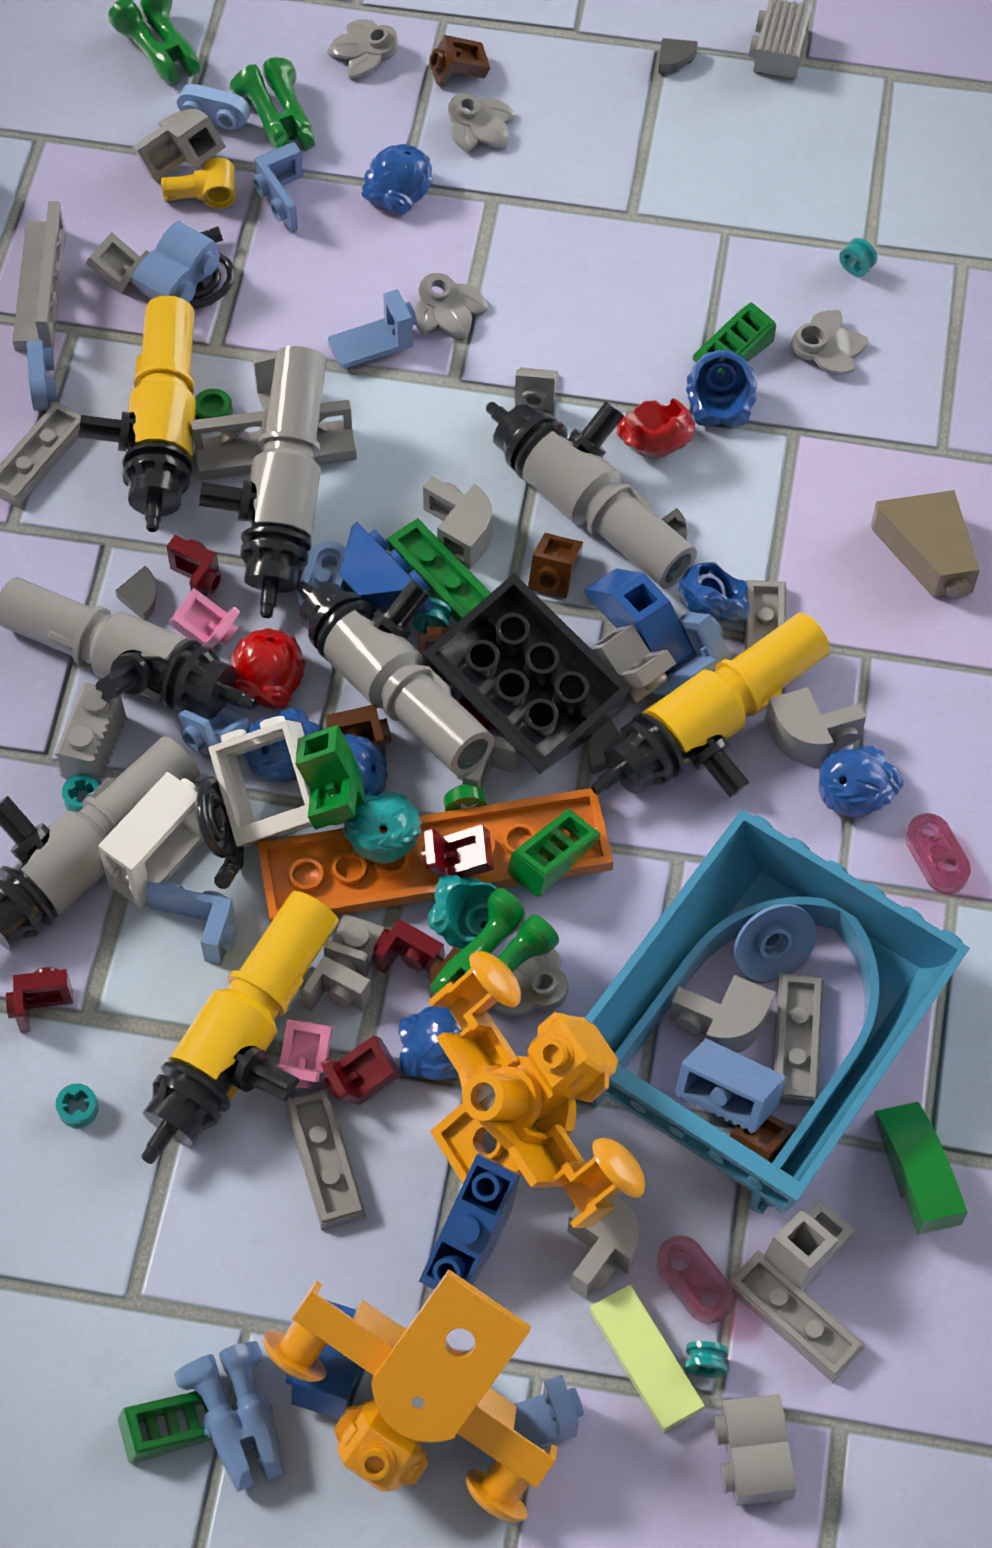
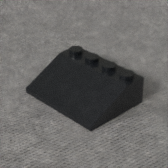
[422,573,632,774]

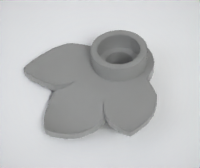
[328,19,398,79]
[448,93,515,153]
[414,273,488,341]
[791,310,869,374]
[491,949,569,1016]

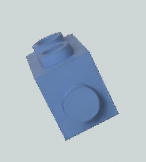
[252,142,303,232]
[328,289,417,369]
[648,612,732,700]
[145,882,238,965]
[479,1375,584,1466]

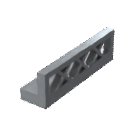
[13,201,66,351]
[191,400,357,481]

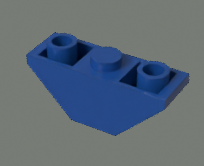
[340,522,435,614]
[584,568,693,674]
[418,1153,521,1289]

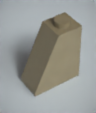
[871,490,980,598]

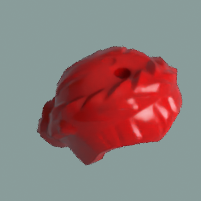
[616,398,696,458]
[231,628,306,709]

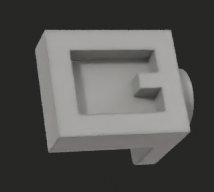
[323,914,385,978]
[299,956,372,1011]

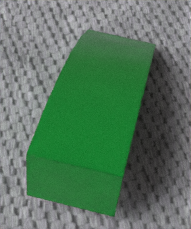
[874,1102,968,1235]

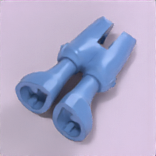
[174,1341,284,1492]

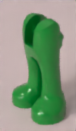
[108,0,200,84]
[229,57,315,152]
[430,888,559,995]

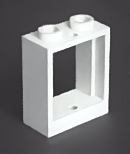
[208,716,313,847]
[98,772,204,909]

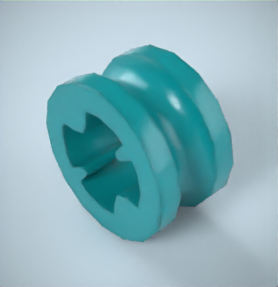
[839,238,878,277]
[412,598,452,634]
[62,774,99,811]
[56,1083,99,1128]
[684,1341,729,1377]

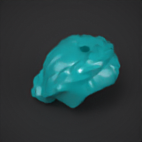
[343,792,422,864]
[428,875,502,950]

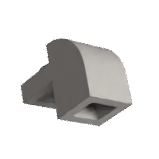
[133,109,226,181]
[423,476,492,570]
[590,625,676,703]
[765,687,866,765]
[669,975,776,1053]
[567,1195,639,1300]
[764,1200,856,1290]

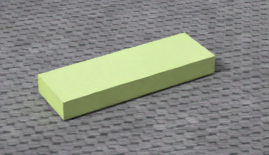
[589,1284,705,1433]

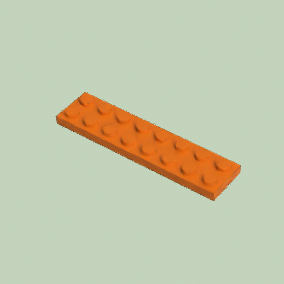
[257,788,613,924]

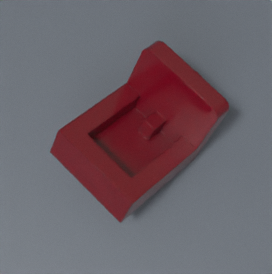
[166,534,222,596]
[422,825,494,878]
[6,967,73,1033]
[321,1035,402,1105]

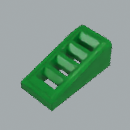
[692,302,777,371]
[508,808,601,897]
[118,1391,212,1463]

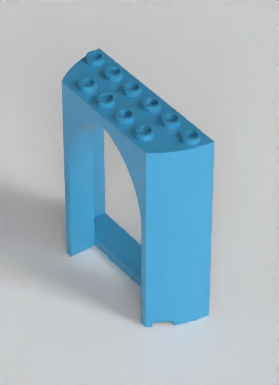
[584,809,970,1214]

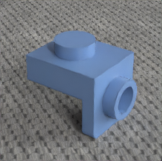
[178,708,250,757]

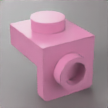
[168,588,241,648]
[275,1019,334,1089]

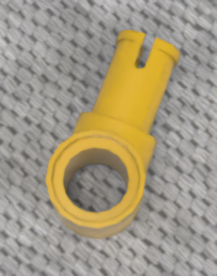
[161,158,236,209]

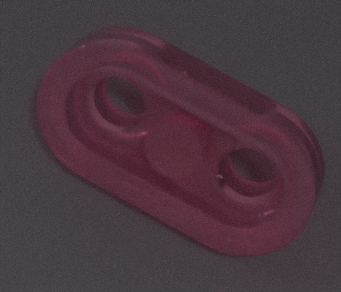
[905,813,971,894]
[656,1236,734,1324]

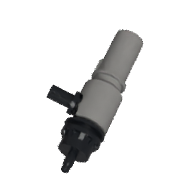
[198,346,327,619]
[486,401,697,589]
[0,577,256,717]
[296,580,494,776]
[0,736,200,950]

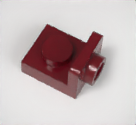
[373,919,445,974]

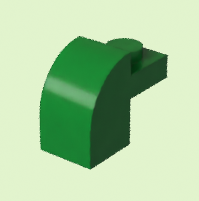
[295,725,365,830]

